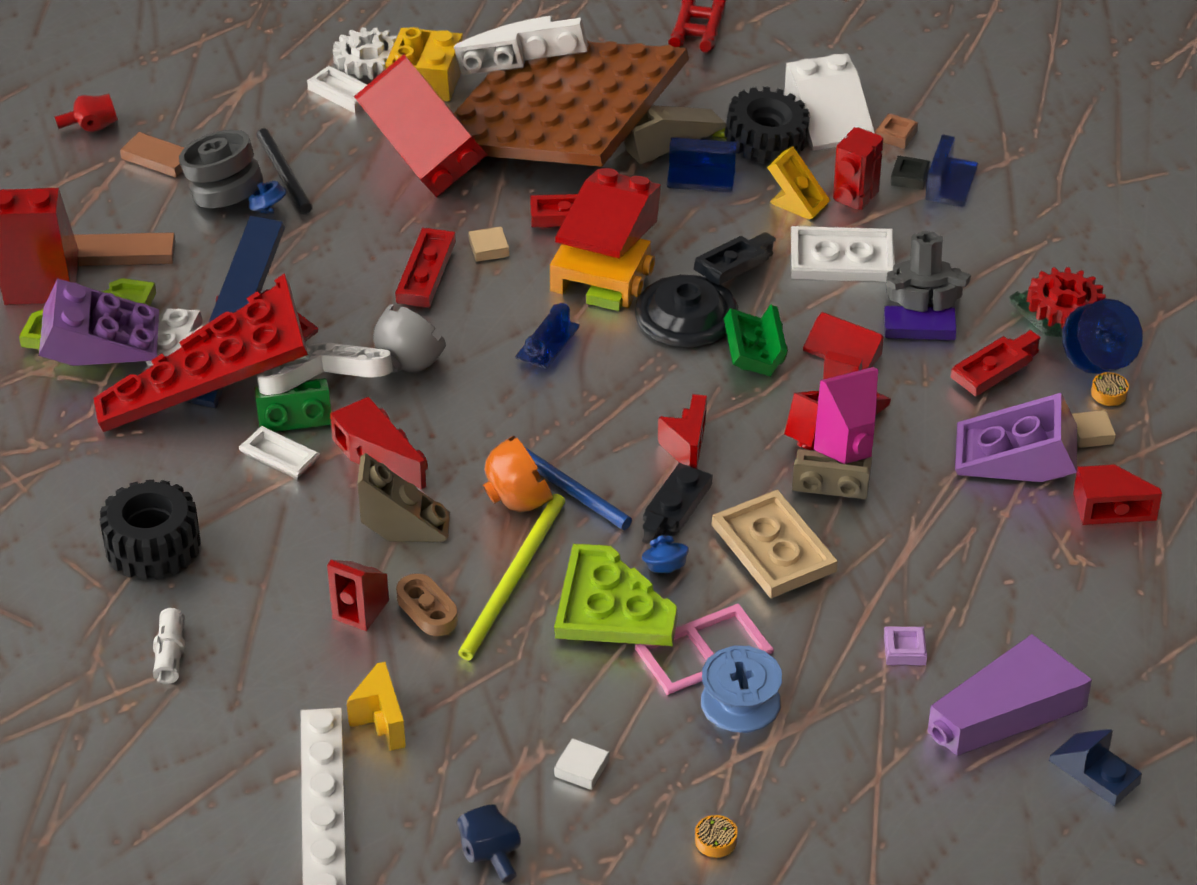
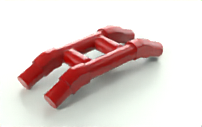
[668,0,727,52]

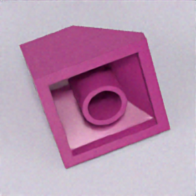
[814,367,878,464]

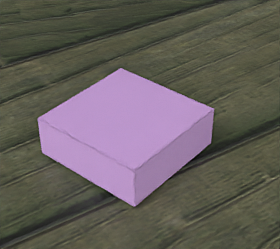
[884,627,927,665]

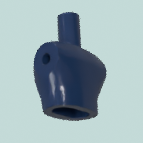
[457,804,521,883]

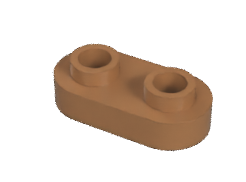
[396,574,458,636]

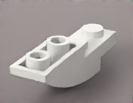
[454,15,588,75]

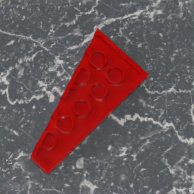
[93,273,308,432]

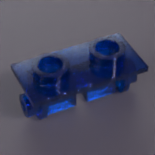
[515,303,580,369]

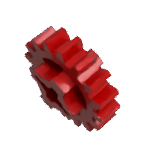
[1027,267,1106,330]

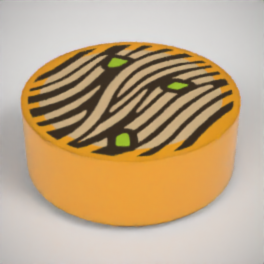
[1091,372,1129,406]
[695,815,737,858]

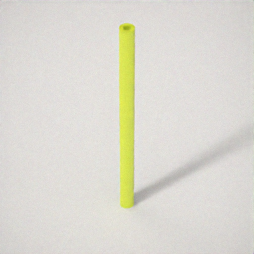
[458,494,565,661]

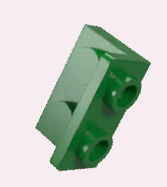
[254,378,331,432]

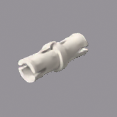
[153,608,185,684]

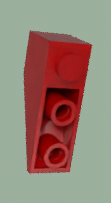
[330,397,428,489]

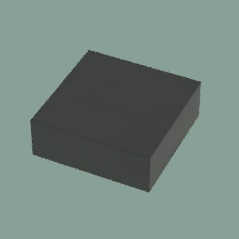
[890,155,930,190]

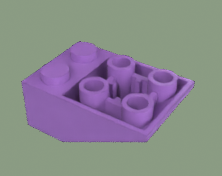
[39,278,159,366]

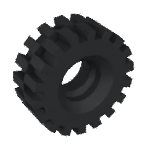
[724,87,810,164]

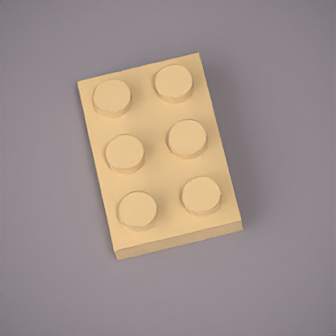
[712,489,838,598]

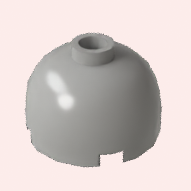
[373,304,446,373]

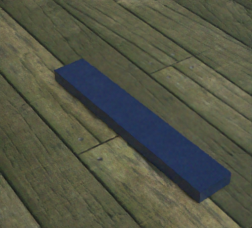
[185,215,285,408]

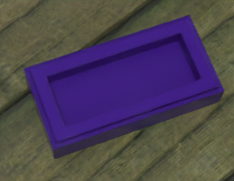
[884,306,956,340]

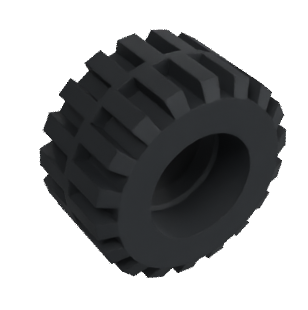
[99,479,201,580]

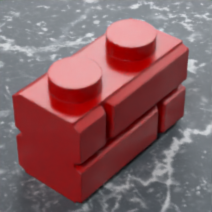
[833,127,884,210]

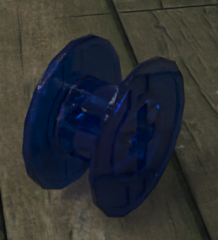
[1062,299,1143,374]

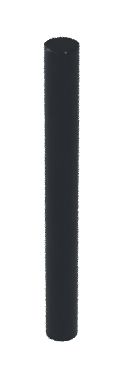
[256,128,313,214]

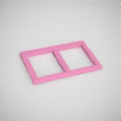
[635,603,774,695]

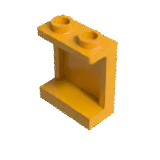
[549,238,655,308]

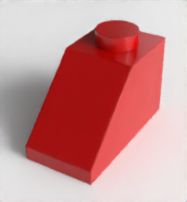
[1073,464,1162,525]
[327,560,389,631]

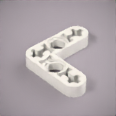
[257,343,393,395]

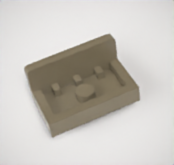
[792,449,872,499]

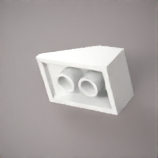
[785,53,874,151]

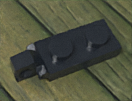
[693,232,776,285]
[642,463,713,544]

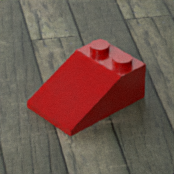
[555,168,661,259]

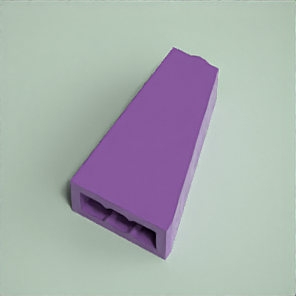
[928,634,1092,756]

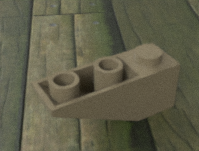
[624,105,726,164]

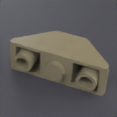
[357,453,450,542]

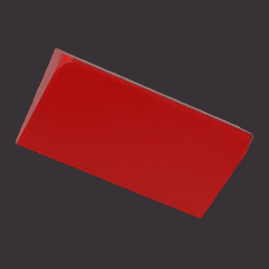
[803,312,884,370]

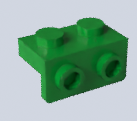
[724,305,788,377]

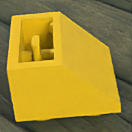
[385,27,463,102]

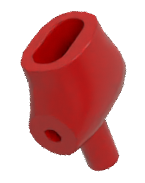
[55,93,118,132]

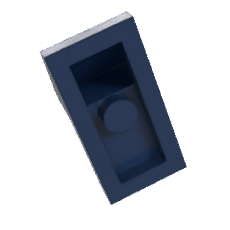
[1049,729,1142,807]

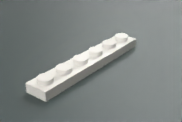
[301,708,347,885]

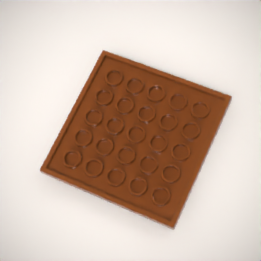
[454,40,689,167]

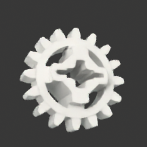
[333,27,397,79]

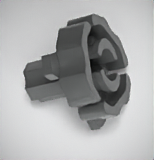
[886,231,971,312]

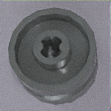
[179,129,263,208]

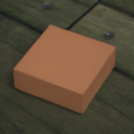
[875,113,918,149]

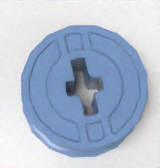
[701,646,782,733]

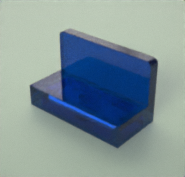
[925,134,978,207]
[667,137,737,193]

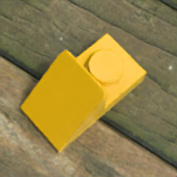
[767,146,831,220]
[347,662,406,751]

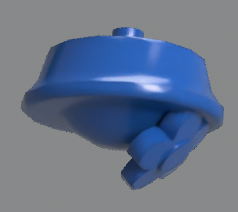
[248,181,287,214]
[642,535,689,574]

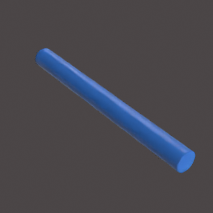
[525,447,632,530]

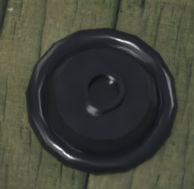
[635,274,739,348]

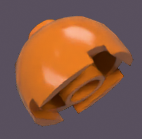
[483,435,553,512]

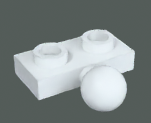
[146,309,205,366]

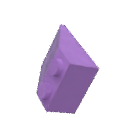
[955,393,1077,482]

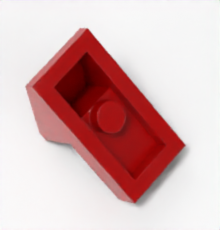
[658,394,707,469]

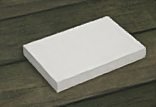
[791,226,895,282]

